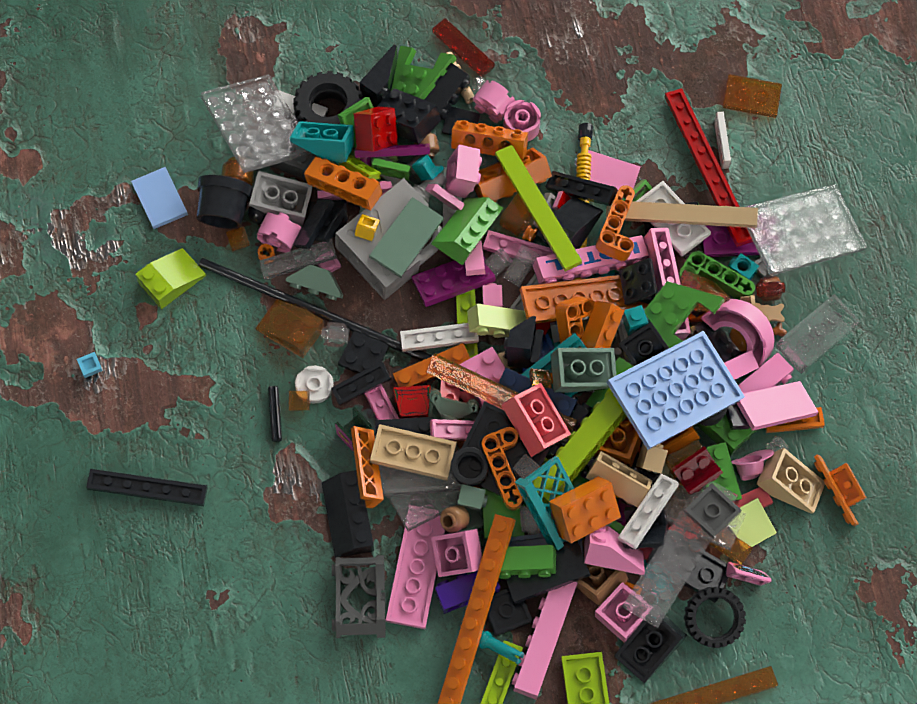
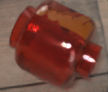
[756,276,785,302]

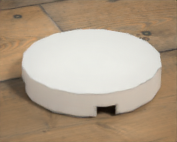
[295,365,334,404]

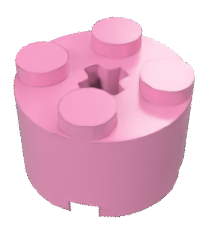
[473,80,515,123]
[503,100,541,142]
[257,212,301,253]

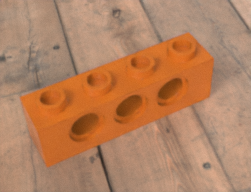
[451,120,528,161]
[304,157,383,211]

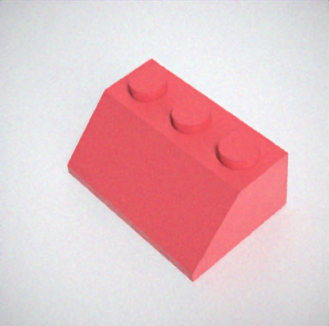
[501,383,571,457]

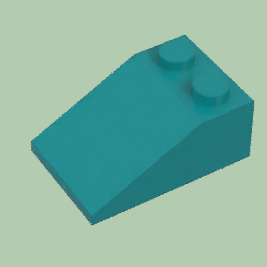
[289,121,354,163]

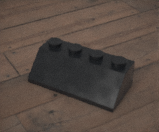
[321,470,374,558]

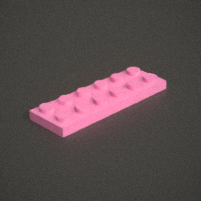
[386,506,445,629]

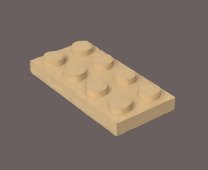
[370,424,456,480]

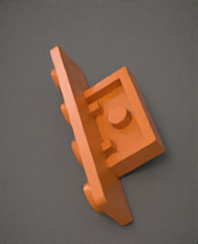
[814,454,867,526]

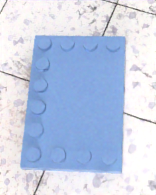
[606,331,745,450]

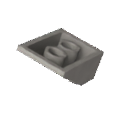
[249,171,313,227]

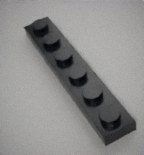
[86,469,208,507]

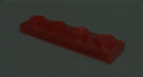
[432,18,495,78]

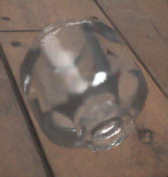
[321,322,349,348]

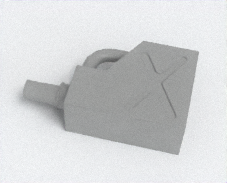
[335,172,447,300]

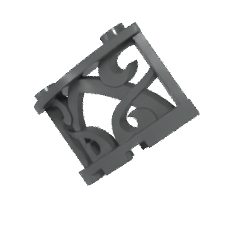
[332,555,386,638]

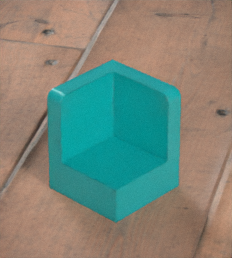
[411,154,444,181]

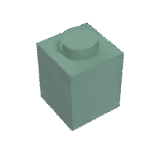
[457,484,488,512]

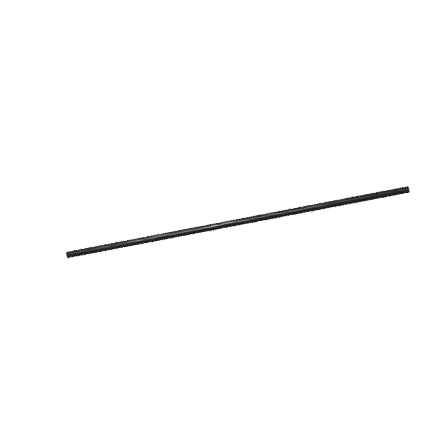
[199,258,682,467]

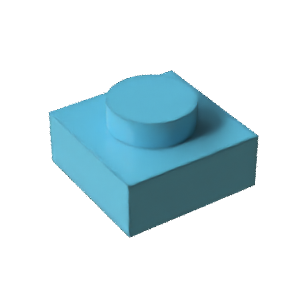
[77,352,103,378]

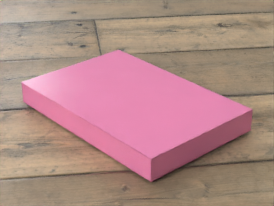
[588,150,640,199]

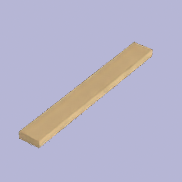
[606,202,758,228]

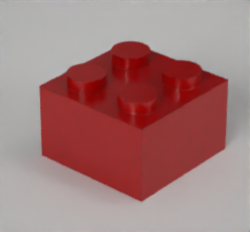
[354,107,398,152]

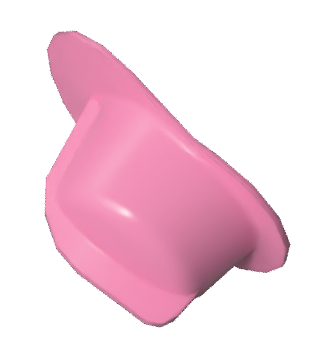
[731,449,774,481]

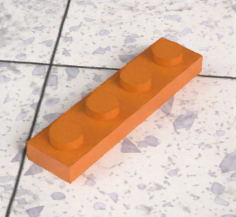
[393,343,470,387]

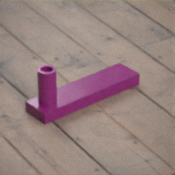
[355,144,430,166]

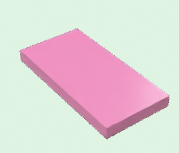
[737,381,818,431]

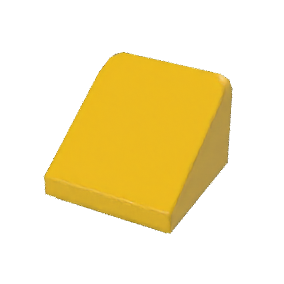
[355,214,380,241]

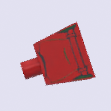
[394,385,431,419]

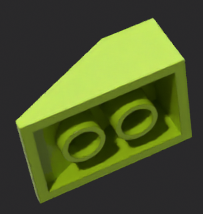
[135,248,206,309]

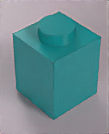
[622,305,648,336]

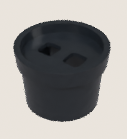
[196,175,253,229]

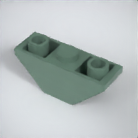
[286,265,343,300]

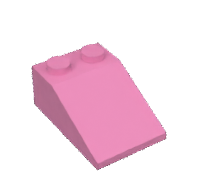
[584,526,645,575]

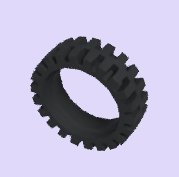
[684,587,746,648]

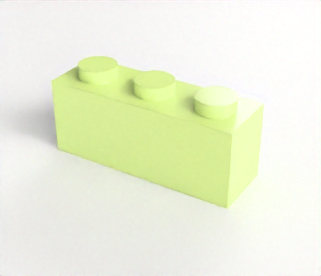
[467,304,526,338]

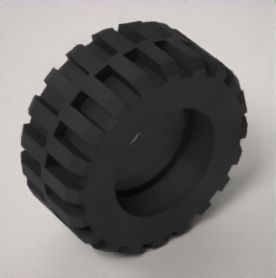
[293,71,363,124]

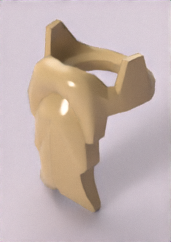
[740,295,785,323]

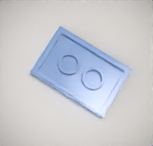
[131,167,188,229]

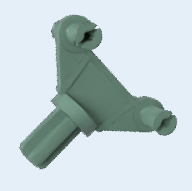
[429,388,479,420]

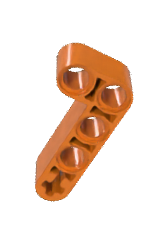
[596,185,635,261]
[555,296,595,344]
[482,427,523,511]

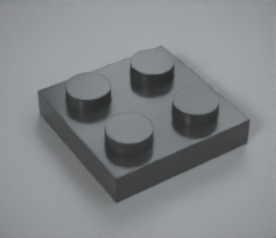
[684,484,742,540]

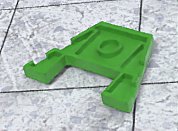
[391,46,457,100]
[644,281,725,348]

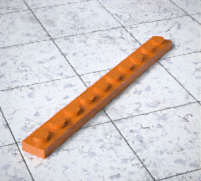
[438,514,516,704]

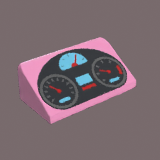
[726,562,771,586]

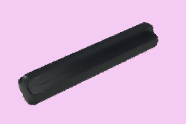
[268,386,282,442]

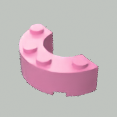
[701,299,774,368]

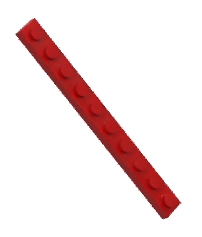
[664,88,755,247]

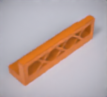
[351,426,384,509]

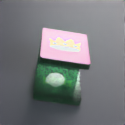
[335,407,372,451]

